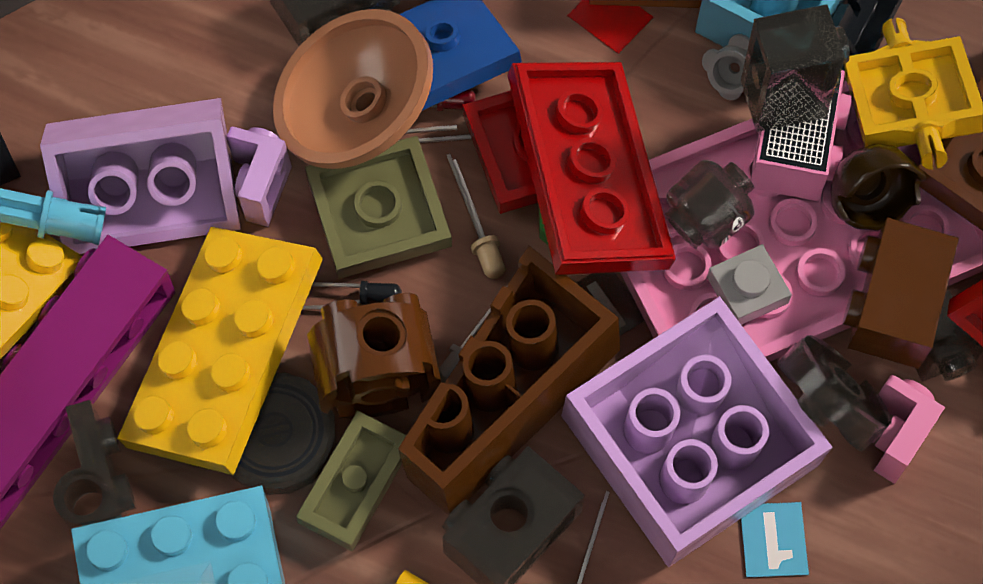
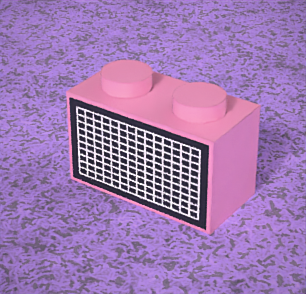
[749,58,852,201]

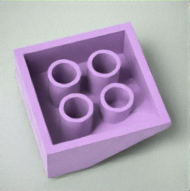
[561,296,833,568]

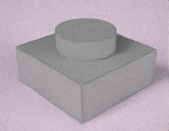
[707,244,792,325]

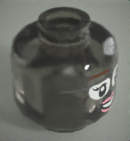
[664,160,755,249]

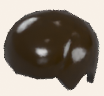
[831,144,926,231]

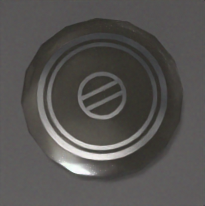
[229,372,337,495]

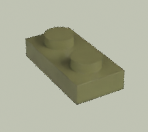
[296,410,406,552]

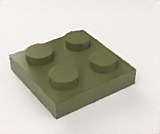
[305,136,452,279]

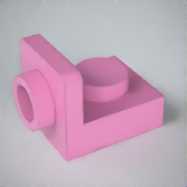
[874,375,945,484]

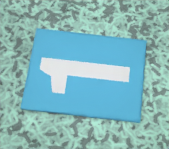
[741,502,809,577]

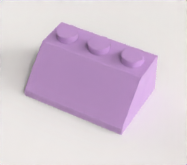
[40,98,241,254]

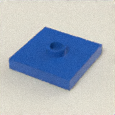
[399,0,522,111]

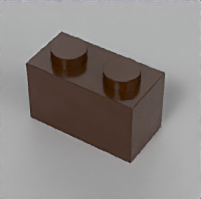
[843,217,959,369]

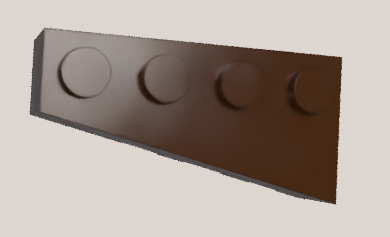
[398,245,620,517]

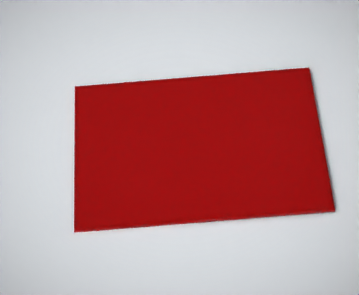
[567,0,654,54]

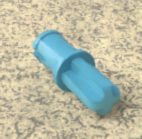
[0,188,107,245]

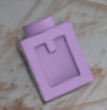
[226,127,292,227]

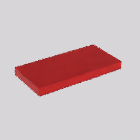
[507,62,676,275]

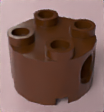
[307,293,441,419]

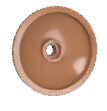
[273,9,433,169]

